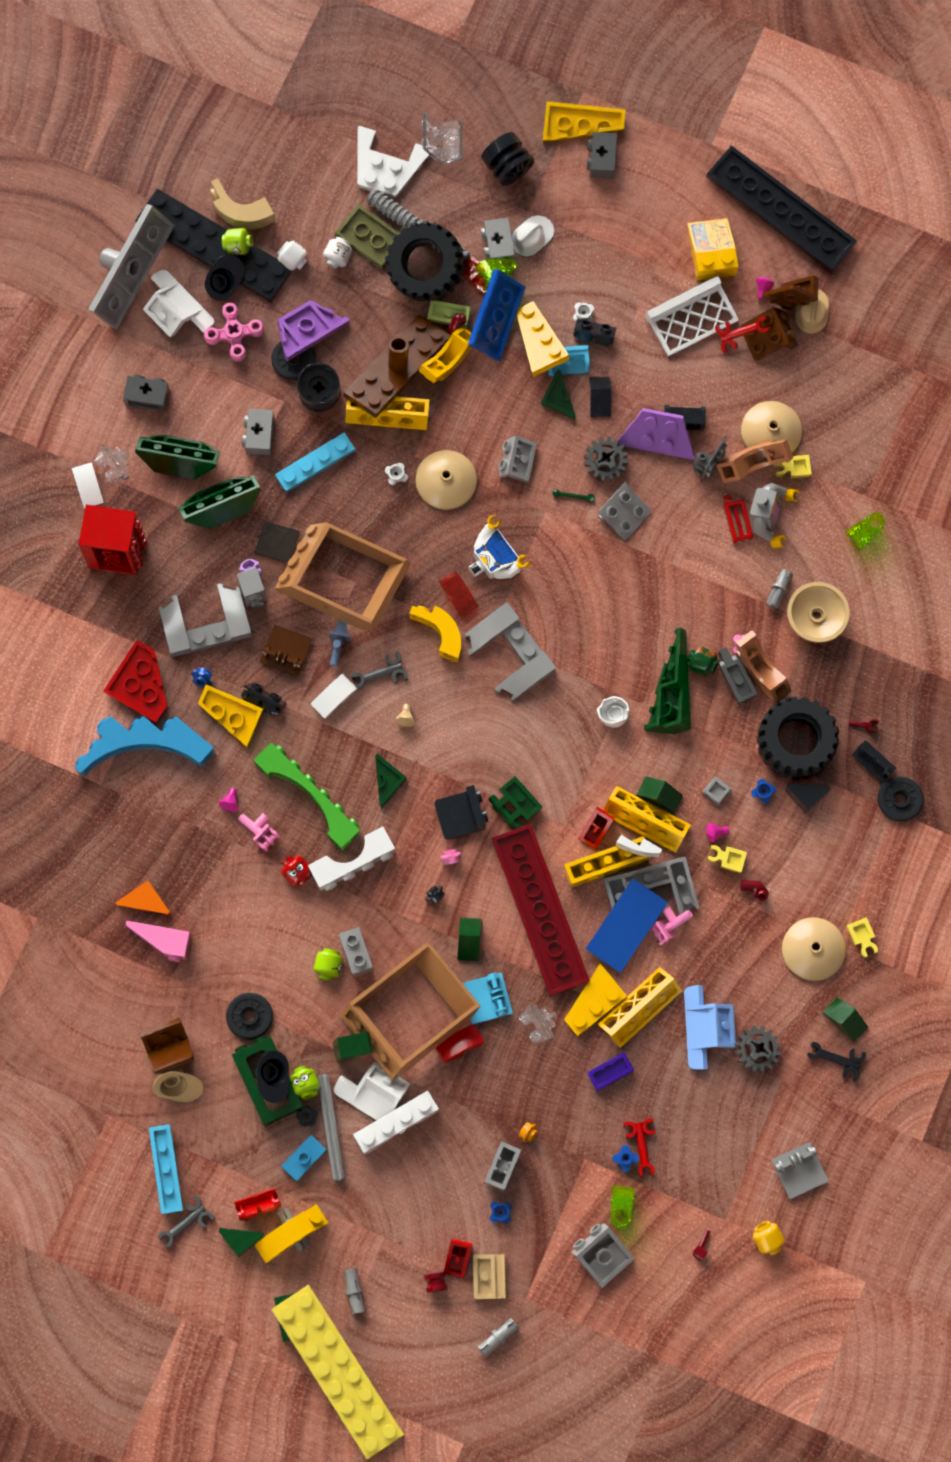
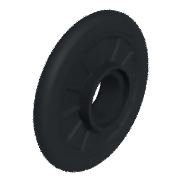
[271,341,316,380]
[878,776,924,821]
[226,993,273,1039]

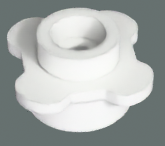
[573,303,594,322]
[385,463,408,485]

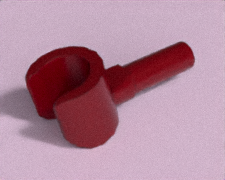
[849,719,879,733]
[693,1229,710,1261]

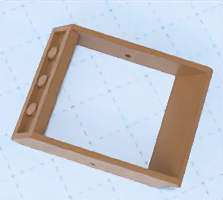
[275,522,411,630]
[340,942,481,1080]

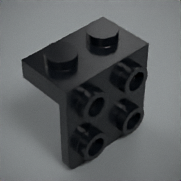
[434,785,488,840]

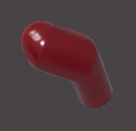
[446,313,466,335]
[740,880,769,901]

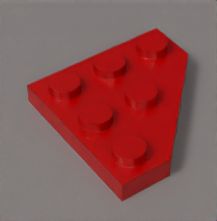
[103,640,168,725]

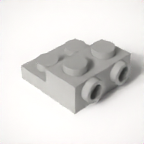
[572,1223,635,1288]

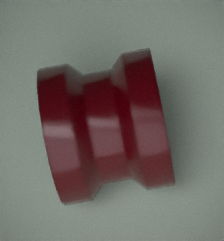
[424,1272,448,1293]

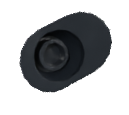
[204,255,244,301]
[255,1050,289,1103]

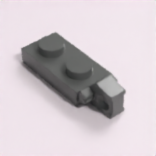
[718,647,758,705]

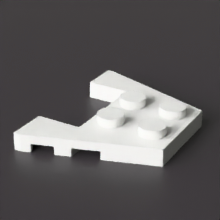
[358,126,433,199]

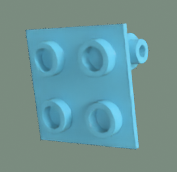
[462,972,513,1024]

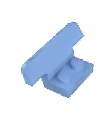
[684,985,736,1069]

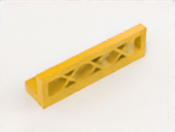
[604,786,691,853]
[598,967,682,1048]

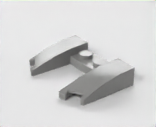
[159,584,252,657]
[465,602,556,701]
[603,857,700,915]

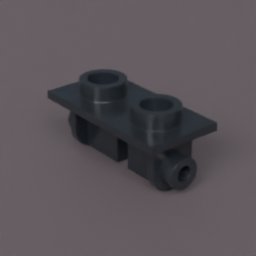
[573,319,617,346]
[241,682,286,716]
[852,740,896,783]

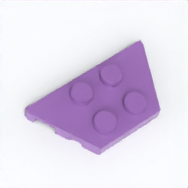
[278,300,350,361]
[617,408,695,460]

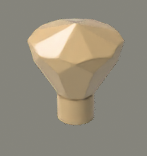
[395,704,415,727]

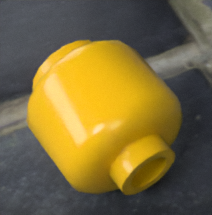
[753,1221,785,1255]

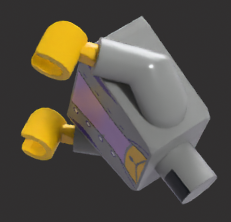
[750,483,800,548]

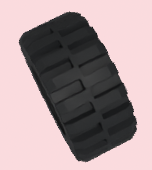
[385,221,465,302]
[757,696,839,780]

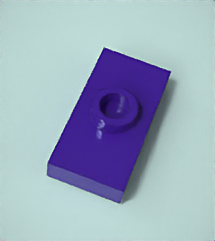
[586,1052,635,1092]

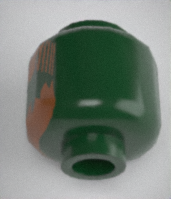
[687,646,719,677]

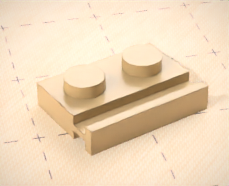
[473,1254,506,1299]

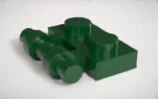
[488,776,543,829]

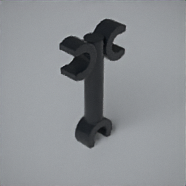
[807,1042,866,1082]

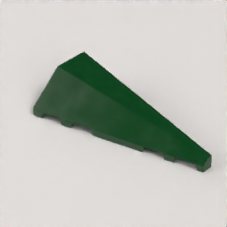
[644,627,691,734]

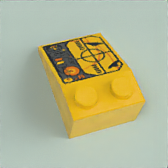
[687,219,738,281]

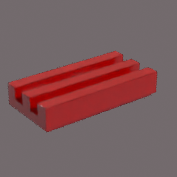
[723,499,754,544]

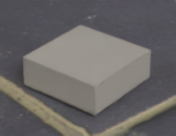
[702,776,731,806]

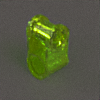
[476,257,517,286]
[845,513,885,550]
[610,1185,635,1228]

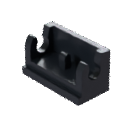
[664,404,706,431]

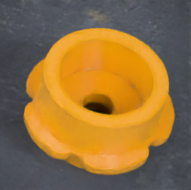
[519,1122,538,1142]

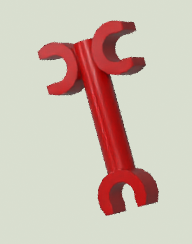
[715,317,771,353]
[623,1118,655,1177]

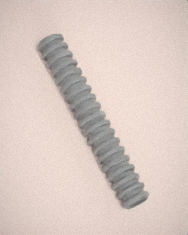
[367,189,470,266]

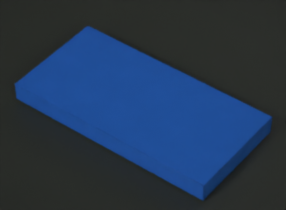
[467,269,526,361]
[585,878,668,973]

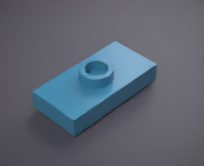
[281,1135,327,1181]

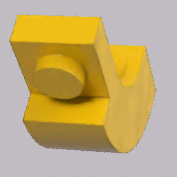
[418,326,472,383]
[409,606,461,663]
[254,1204,328,1263]

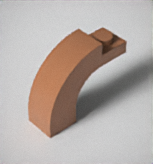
[717,439,793,483]
[736,631,792,703]

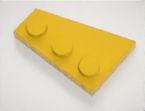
[198,685,264,748]
[564,963,627,1037]

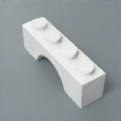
[308,827,395,891]
[353,1091,439,1155]

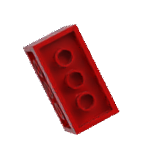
[78,504,147,575]

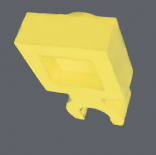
[774,455,812,479]
[707,845,747,874]
[846,917,878,958]

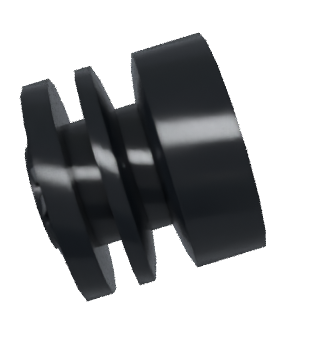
[481,132,535,186]
[297,363,341,412]

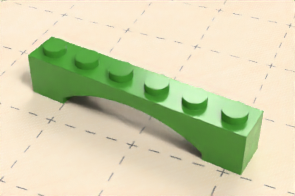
[253,743,360,852]

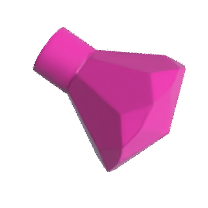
[756,277,775,299]
[219,788,238,812]
[706,823,729,843]

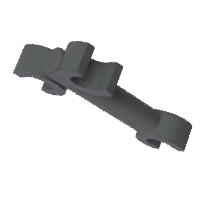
[351,652,408,690]
[158,1195,215,1248]

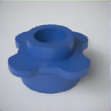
[191,668,213,687]
[751,779,776,804]
[613,1145,639,1172]
[489,1201,512,1224]

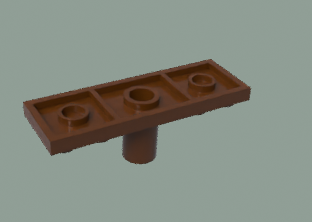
[344,314,451,418]

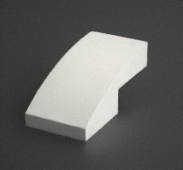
[72,462,104,508]
[311,674,357,719]
[616,835,662,857]

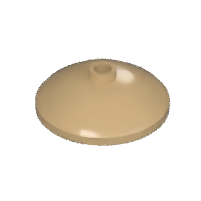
[741,401,802,453]
[416,450,477,510]
[787,582,850,643]
[782,918,846,981]

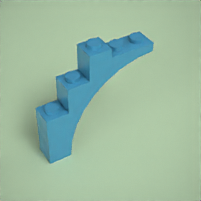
[75,716,215,777]

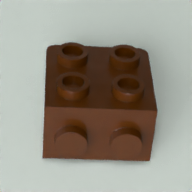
[762,275,819,310]
[741,307,798,361]
[139,1017,194,1074]

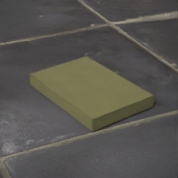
[334,204,400,270]

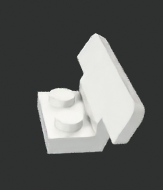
[143,270,214,337]
[334,1061,411,1134]

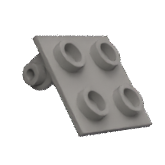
[598,483,652,541]
[771,1142,828,1199]

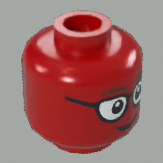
[281,855,312,887]

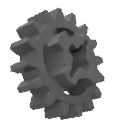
[584,437,628,482]
[734,1026,781,1073]

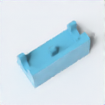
[548,345,590,376]

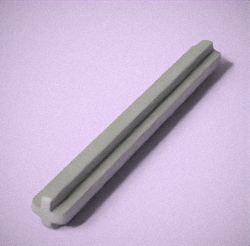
[317,1074,345,1181]

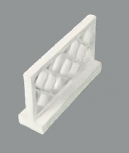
[644,276,739,357]

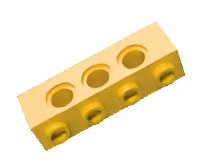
[346,397,429,430]
[563,836,651,888]

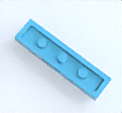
[275,433,355,493]
[149,1124,183,1215]

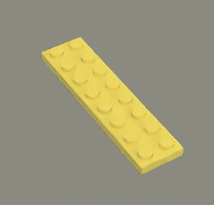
[272,1285,404,1459]

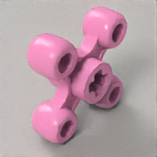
[204,303,264,362]

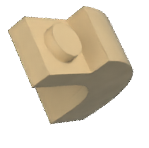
[210,178,275,229]

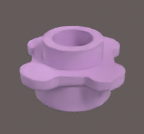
[239,559,262,574]

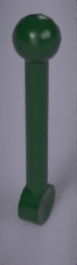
[552,489,595,503]

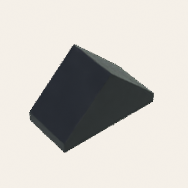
[589,377,611,417]
[785,783,830,813]

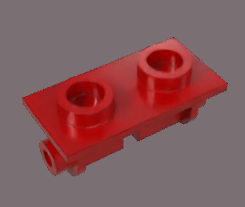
[234,1188,281,1221]

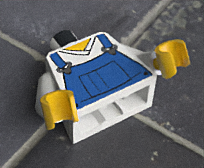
[468,515,532,579]

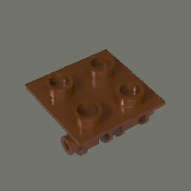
[259,625,313,677]

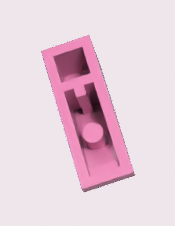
[126,921,191,962]

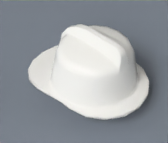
[512,215,554,257]

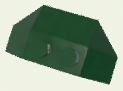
[135,435,220,480]
[178,475,261,529]

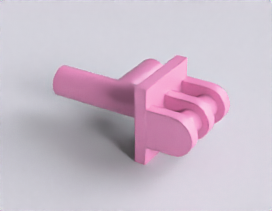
[238,813,281,852]
[650,907,693,946]

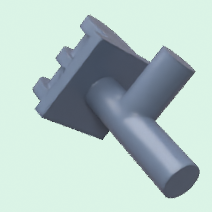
[329,621,351,667]

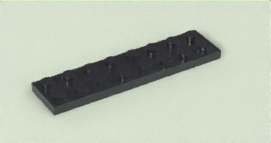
[706,145,857,273]
[135,189,292,302]

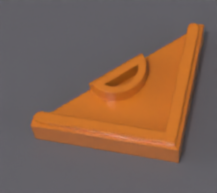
[115,881,170,915]

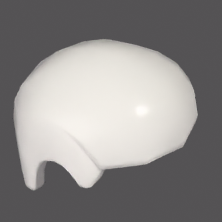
[597,696,630,728]

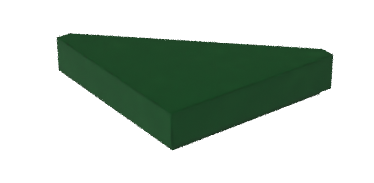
[541,369,576,420]
[375,754,407,808]

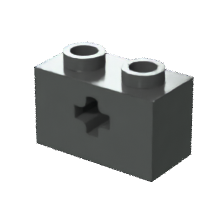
[586,132,617,179]
[123,375,170,412]

